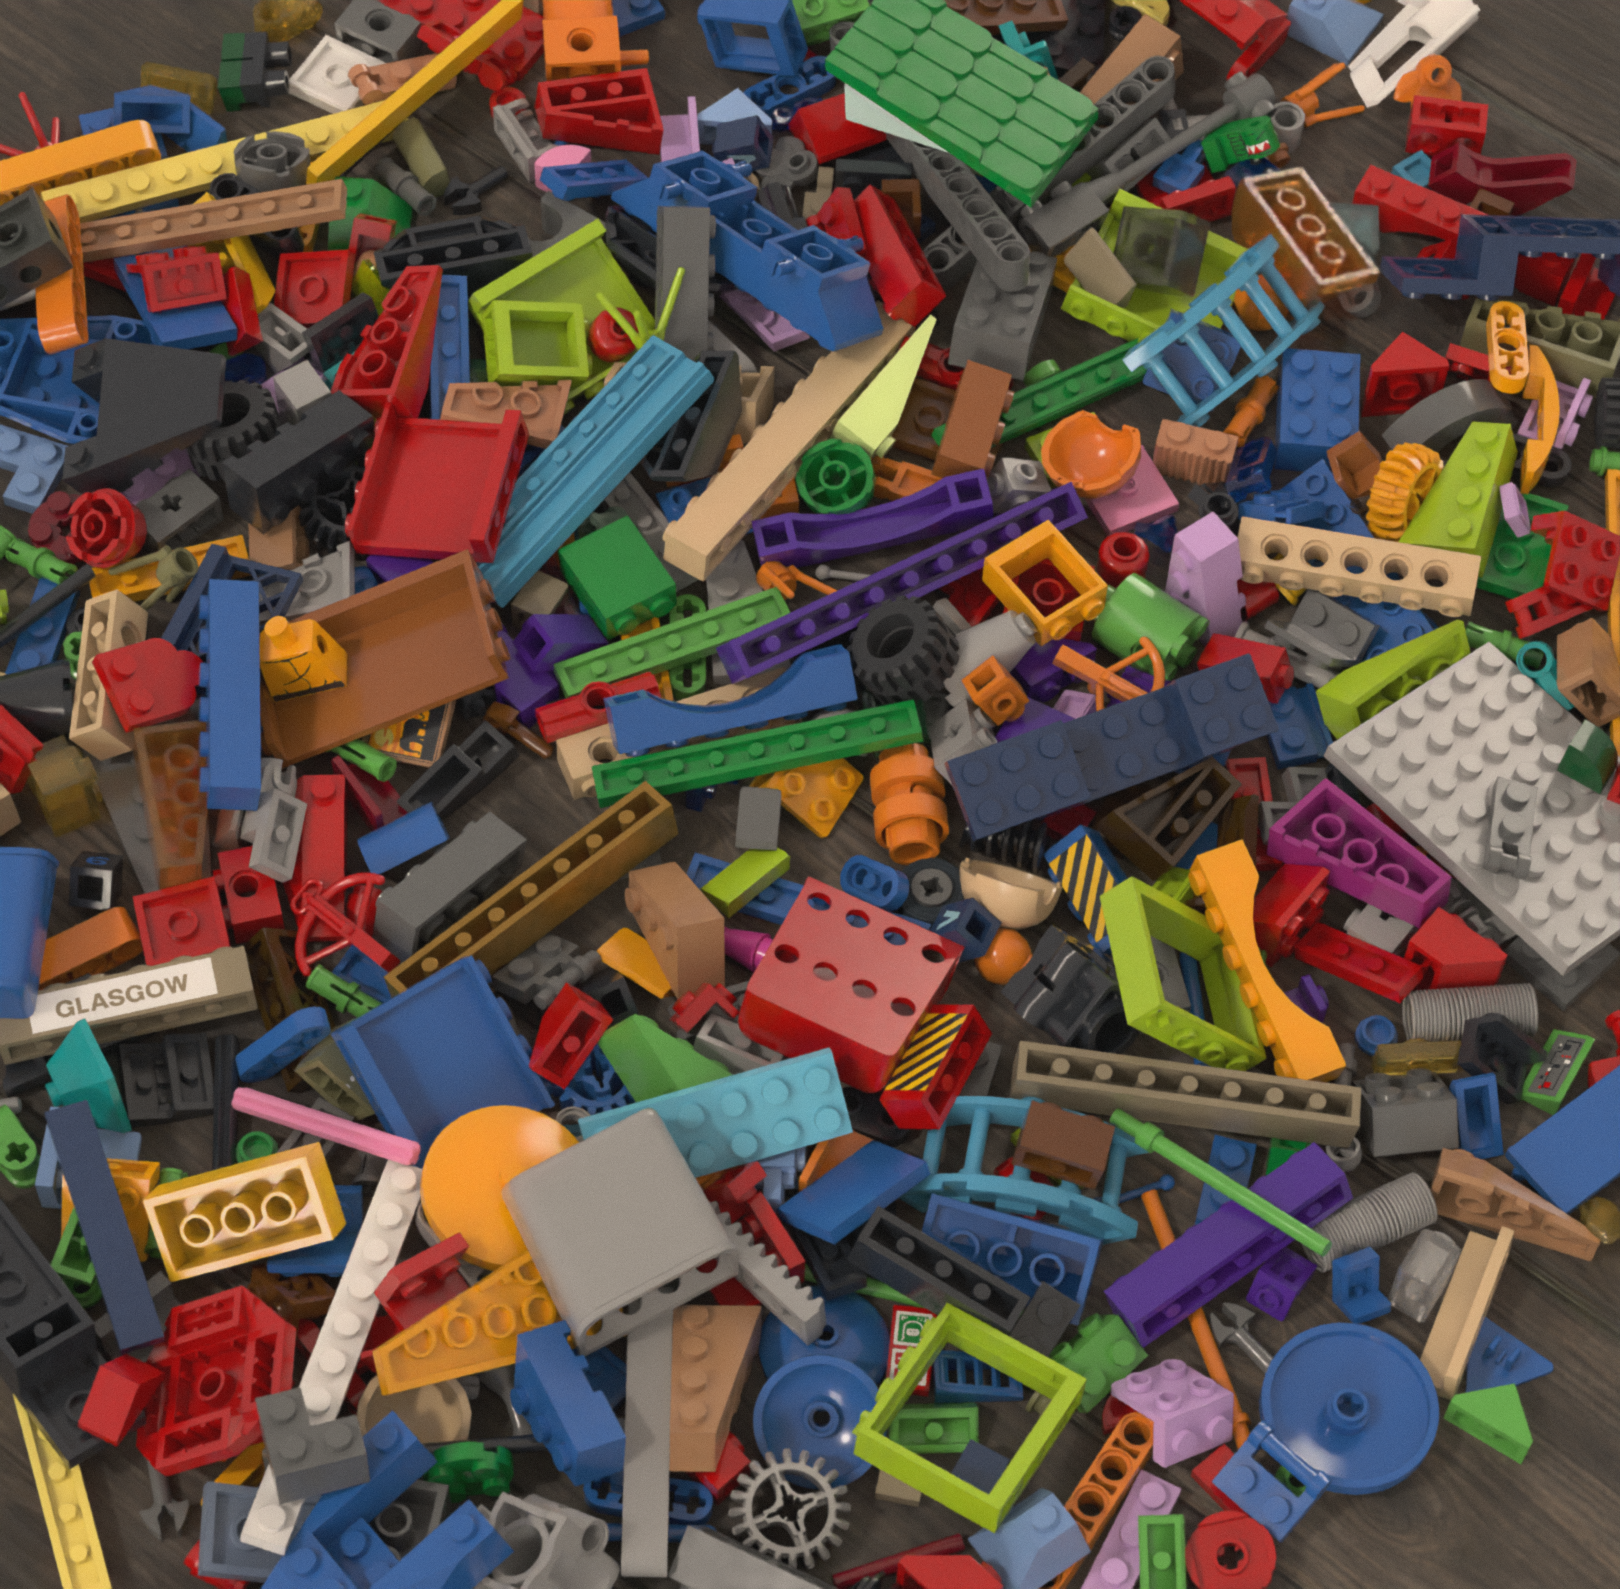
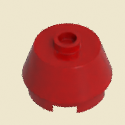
[66,488,147,568]

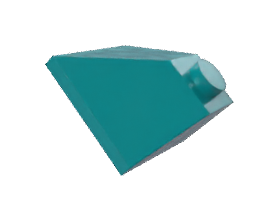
[45,1018,132,1133]

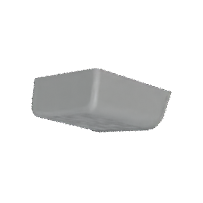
[501,1108,739,1357]

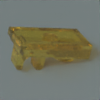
[140,62,217,115]

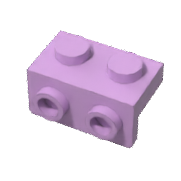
[1517,378,1593,450]

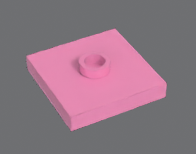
[1084,445,1179,536]

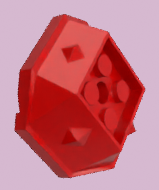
[136,1286,296,1477]

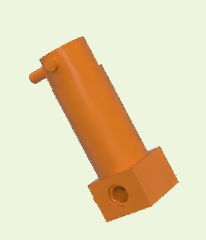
[542,0,649,81]

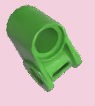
[0,1104,40,1189]

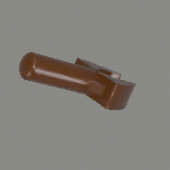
[482,701,554,759]

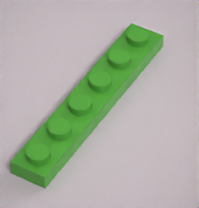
[553,587,790,698]

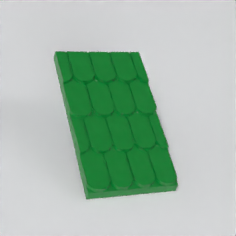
[825,0,1098,208]

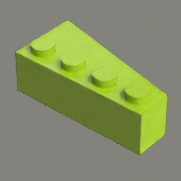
[1399,422,1518,577]

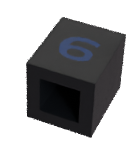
[68,851,124,910]

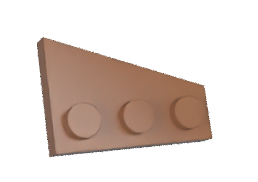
[440,380,572,449]

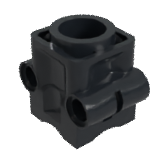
[1001,925,1140,1054]

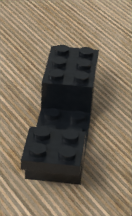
[0,1199,147,1470]

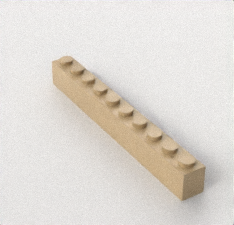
[662,301,916,582]

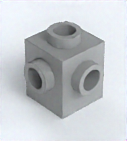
[986,458,1051,513]

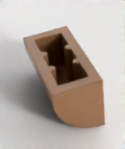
[249,505,310,578]

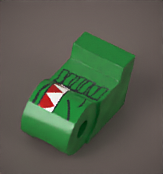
[1201,116,1280,173]

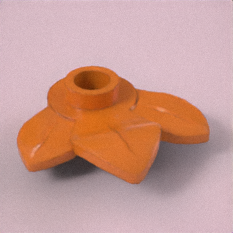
[1394,54,1462,107]

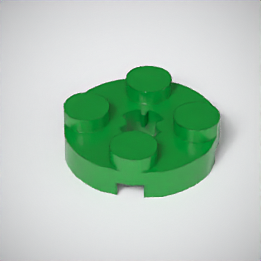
[423,1442,514,1503]

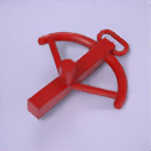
[290,872,401,977]

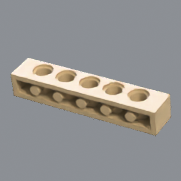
[1238,517,1481,617]
[556,667,802,800]

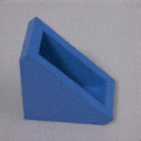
[114,85,190,133]
[1449,1072,1504,1159]

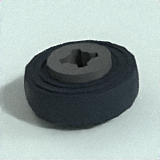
[897,858,965,927]

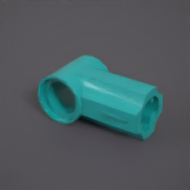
[1516,641,1575,711]

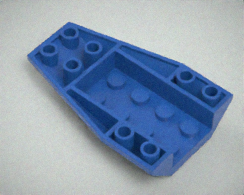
[0,316,157,444]

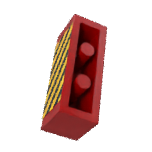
[879,1005,992,1129]

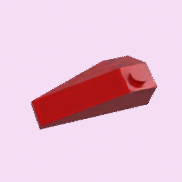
[331,265,443,419]
[282,774,348,942]

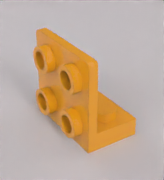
[749,758,864,838]
[61,1158,160,1262]

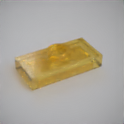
[1371,1038,1461,1076]

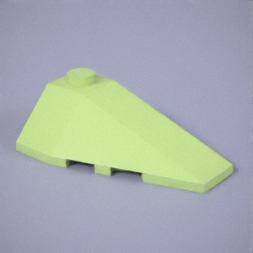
[829,315,937,460]

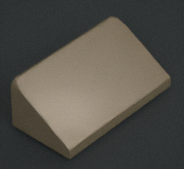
[1064,228,1136,308]

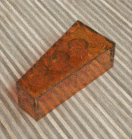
[133,720,209,890]

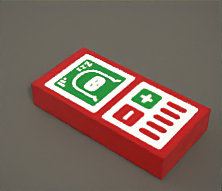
[886,1305,937,1397]

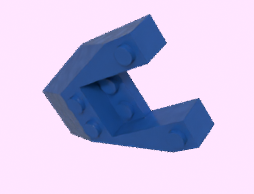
[261,1410,514,1589]

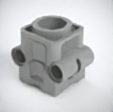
[473,1492,620,1589]

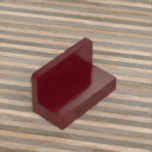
[331,755,408,831]

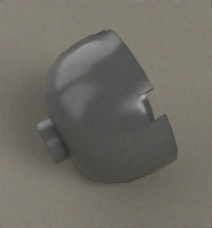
[233,131,310,192]

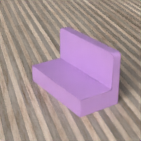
[660,97,700,162]

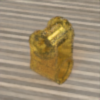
[253,0,323,42]

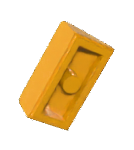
[596,928,675,999]

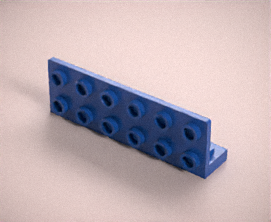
[1279,459,1439,663]

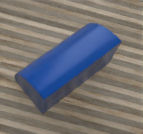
[357,801,450,874]

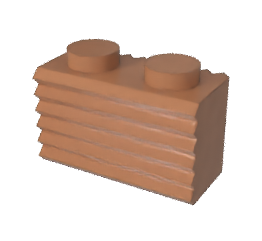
[1153,419,1239,485]

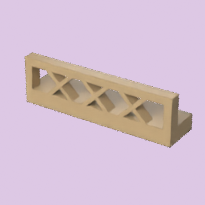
[1420,1226,1515,1400]

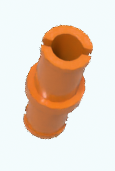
[1223,376,1279,447]

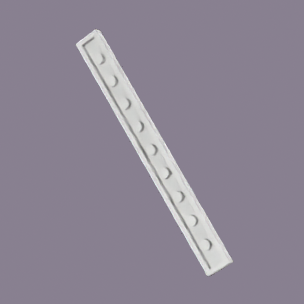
[240,1160,423,1556]

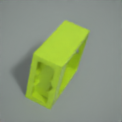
[482,300,593,390]

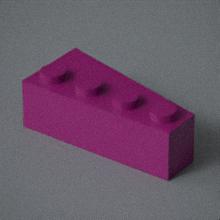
[1267,778,1452,929]

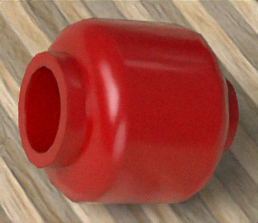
[587,307,639,362]
[1096,532,1150,589]

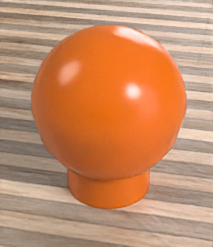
[974,927,1033,985]

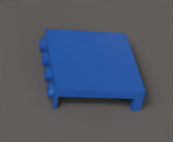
[330,955,555,1169]

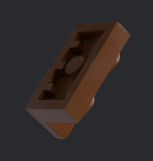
[247,1263,336,1341]

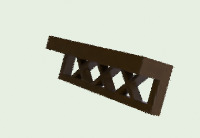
[244,927,336,1093]

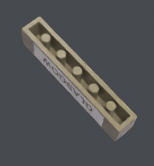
[0,946,258,1065]

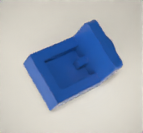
[1332,1247,1391,1324]

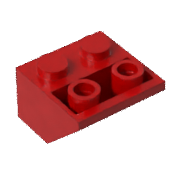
[1253,864,1330,968]
[1404,907,1508,1002]

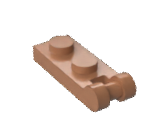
[348,53,457,105]

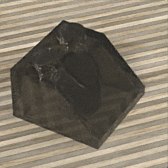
[1113,206,1210,297]

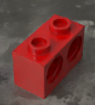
[1405,95,1488,156]

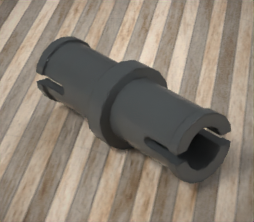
[374,157,437,216]

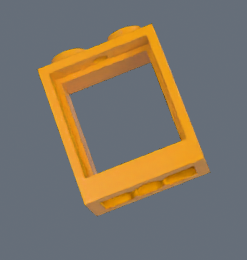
[982,520,1108,646]

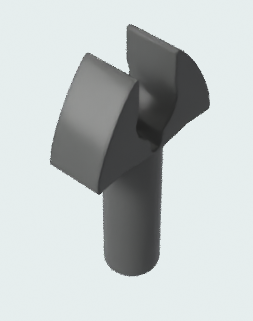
[1209,1302,1274,1374]
[139,1460,190,1542]

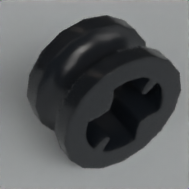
[1108,5,1142,42]

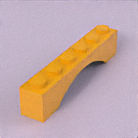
[1188,839,1347,1083]

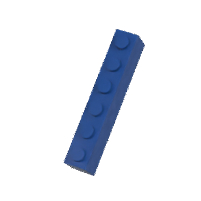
[199,579,261,811]

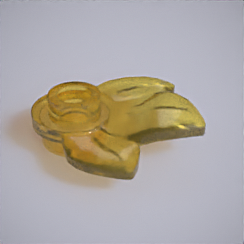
[1579,1197,1620,1244]

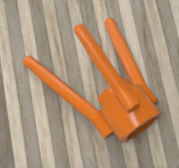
[1280,62,1365,128]
[756,561,838,600]

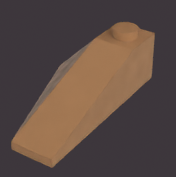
[1430,1148,1601,1261]

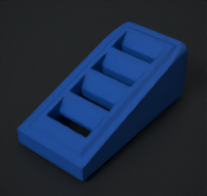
[932,1350,1023,1403]

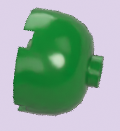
[796,439,876,515]

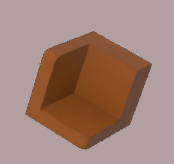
[1326,431,1382,503]

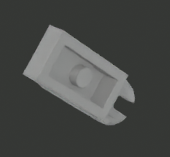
[240,758,307,882]

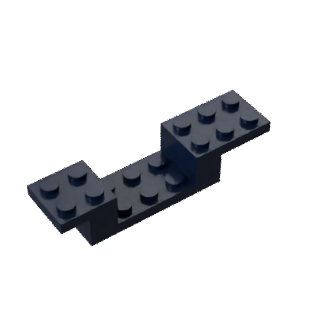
[1380,214,1620,301]
[944,653,1279,841]

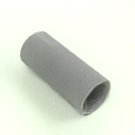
[1402,983,1538,1044]
[1302,1172,1438,1273]

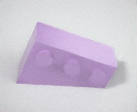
[1165,512,1249,647]

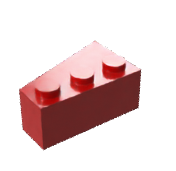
[535,68,664,155]

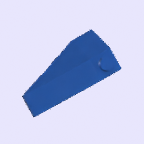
[922,1193,1104,1325]

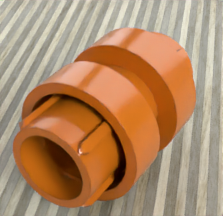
[870,743,949,865]

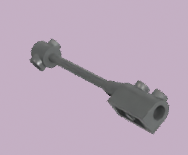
[1019,72,1277,257]

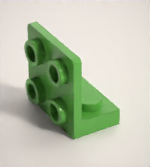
[792,0,870,46]

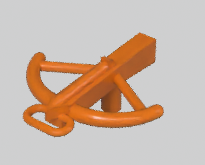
[1052,636,1165,711]

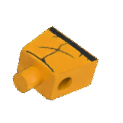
[259,616,348,703]

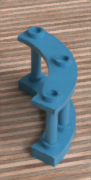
[1122,234,1325,427]
[899,1096,1148,1245]

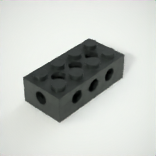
[0,188,73,308]

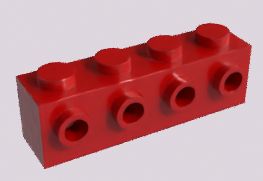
[854,184,946,327]

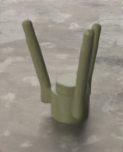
[109,545,198,611]

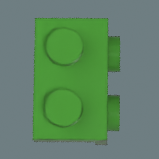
[1048,1313,1148,1413]

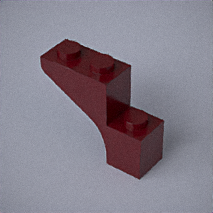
[1428,142,1577,216]

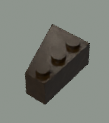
[1093,756,1242,881]

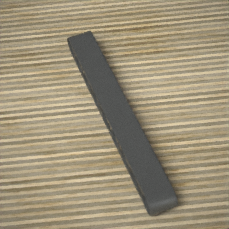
[923,56,1175,291]

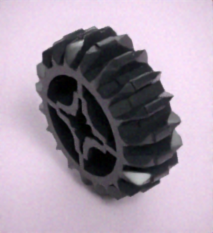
[298,458,366,559]

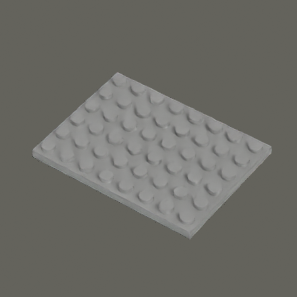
[1324,642,1620,976]

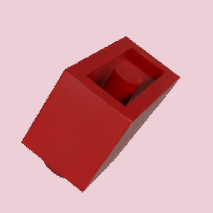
[529,982,613,1089]

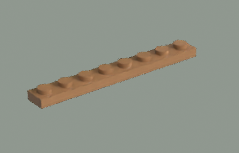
[80,179,347,263]

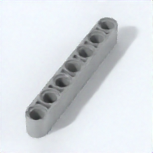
[621,1287,674,1577]

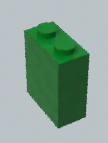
[558,515,677,641]

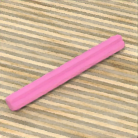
[231,1087,421,1165]

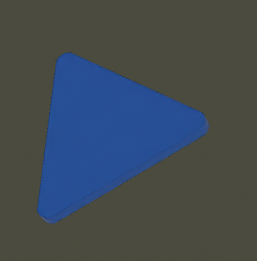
[1465,1317,1553,1393]

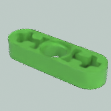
[670,594,706,701]

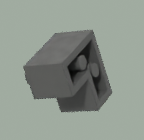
[255,1387,370,1505]

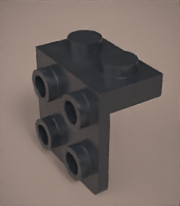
[835,140,912,200]

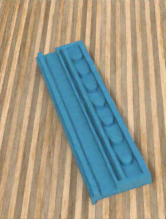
[476,335,714,607]

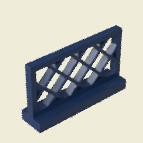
[161,544,303,699]

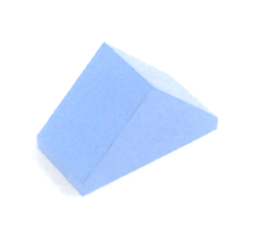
[697,88,772,145]

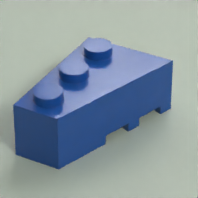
[510,1320,626,1487]

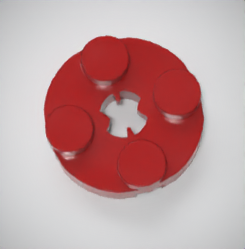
[1185,1511,1277,1589]

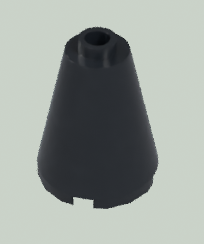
[0,659,72,741]

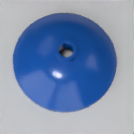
[759,1286,890,1412]
[753,1354,887,1489]

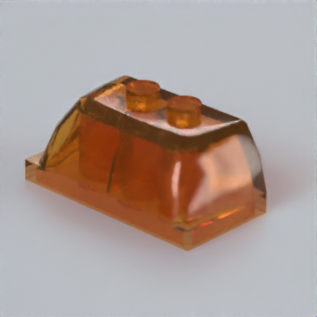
[1232,167,1380,314]

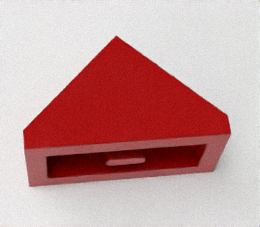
[78,1354,165,1447]

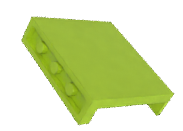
[1061,189,1248,343]
[468,218,655,415]

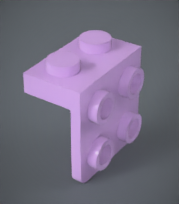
[1111,1359,1234,1468]

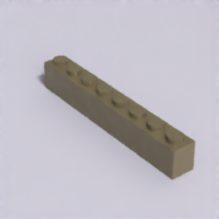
[1010,1041,1361,1148]

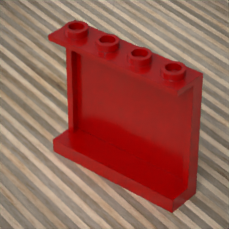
[345,402,529,563]

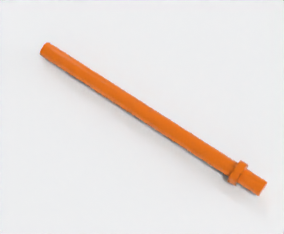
[1141,1190,1251,1449]

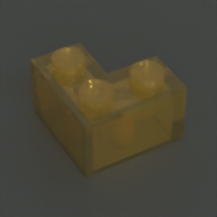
[27,735,103,838]

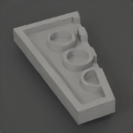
[706,540,791,684]

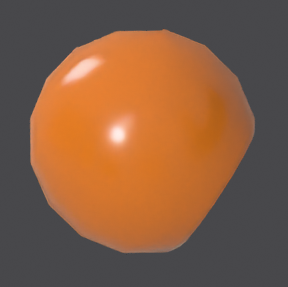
[1041,410,1141,500]

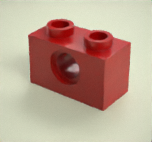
[212,846,285,944]

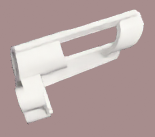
[1349,0,1480,108]

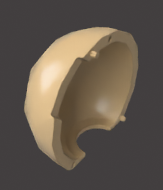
[959,857,1062,930]
[357,1375,471,1443]

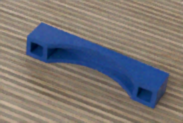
[604,644,858,757]

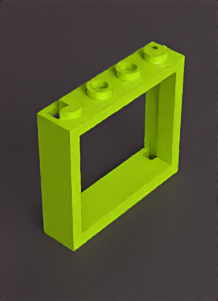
[1100,876,1267,1072]
[852,1303,1087,1534]

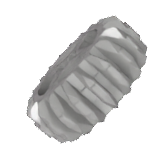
[729,1448,851,1570]

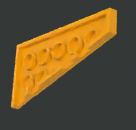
[372,1249,628,1396]

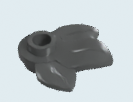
[754,136,819,196]

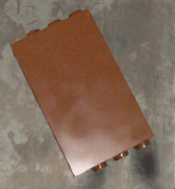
[260,549,511,769]

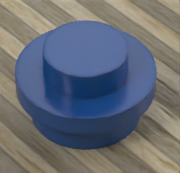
[1355,1015,1398,1057]

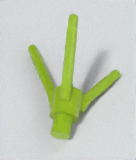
[596,267,685,351]

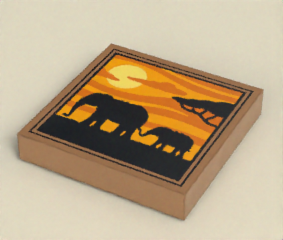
[359,699,457,769]

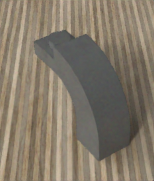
[1382,379,1519,453]

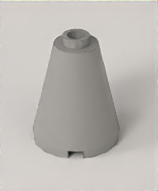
[943,610,1037,709]

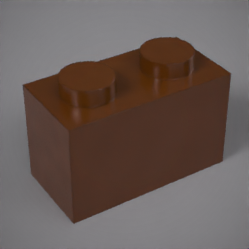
[1011,1100,1115,1190]

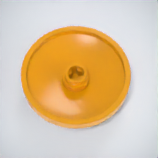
[420,1105,579,1271]

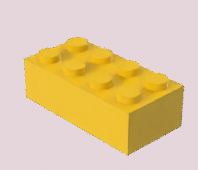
[142,1142,347,1282]

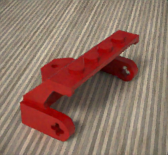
[1179,0,1292,81]

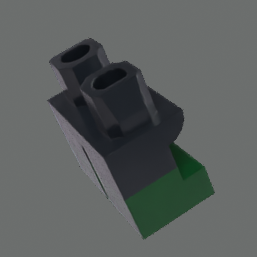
[218,32,293,112]

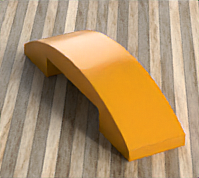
[1520,345,1560,494]

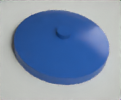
[1259,1323,1439,1495]

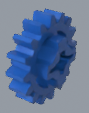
[552,1044,636,1116]

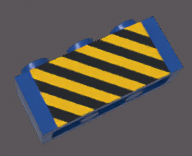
[1043,825,1151,956]

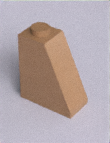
[1557,618,1620,727]

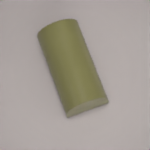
[393,117,450,198]

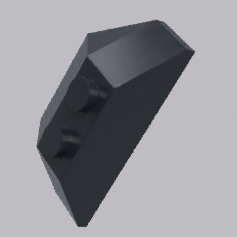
[606,206,738,297]
[374,215,533,296]
[640,350,742,482]

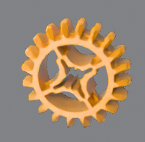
[1366,442,1444,542]

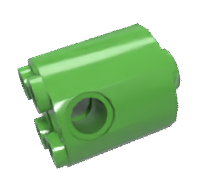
[1092,573,1210,681]

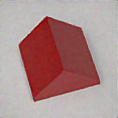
[788,93,887,164]
[1360,331,1449,417]

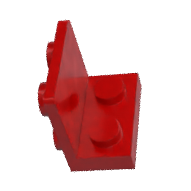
[1134,163,1236,225]
[126,246,227,312]
[1530,510,1620,611]
[696,1191,805,1306]
[374,1232,469,1332]

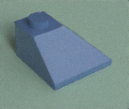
[1287,0,1384,65]
[968,1488,1091,1589]

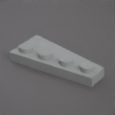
[259,541,355,626]

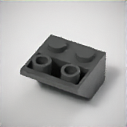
[1352,1068,1458,1157]

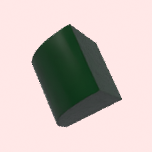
[1557,720,1618,794]

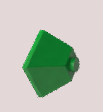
[328,176,413,251]

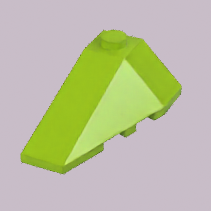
[1316,619,1471,740]

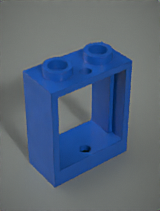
[697,0,808,76]

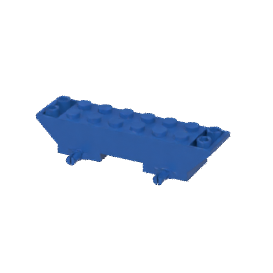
[611,151,884,352]

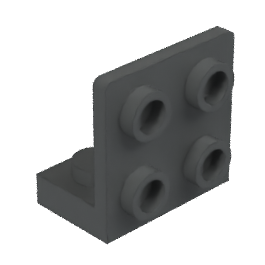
[1264,589,1380,671]

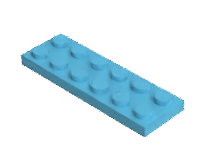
[578,1047,853,1178]

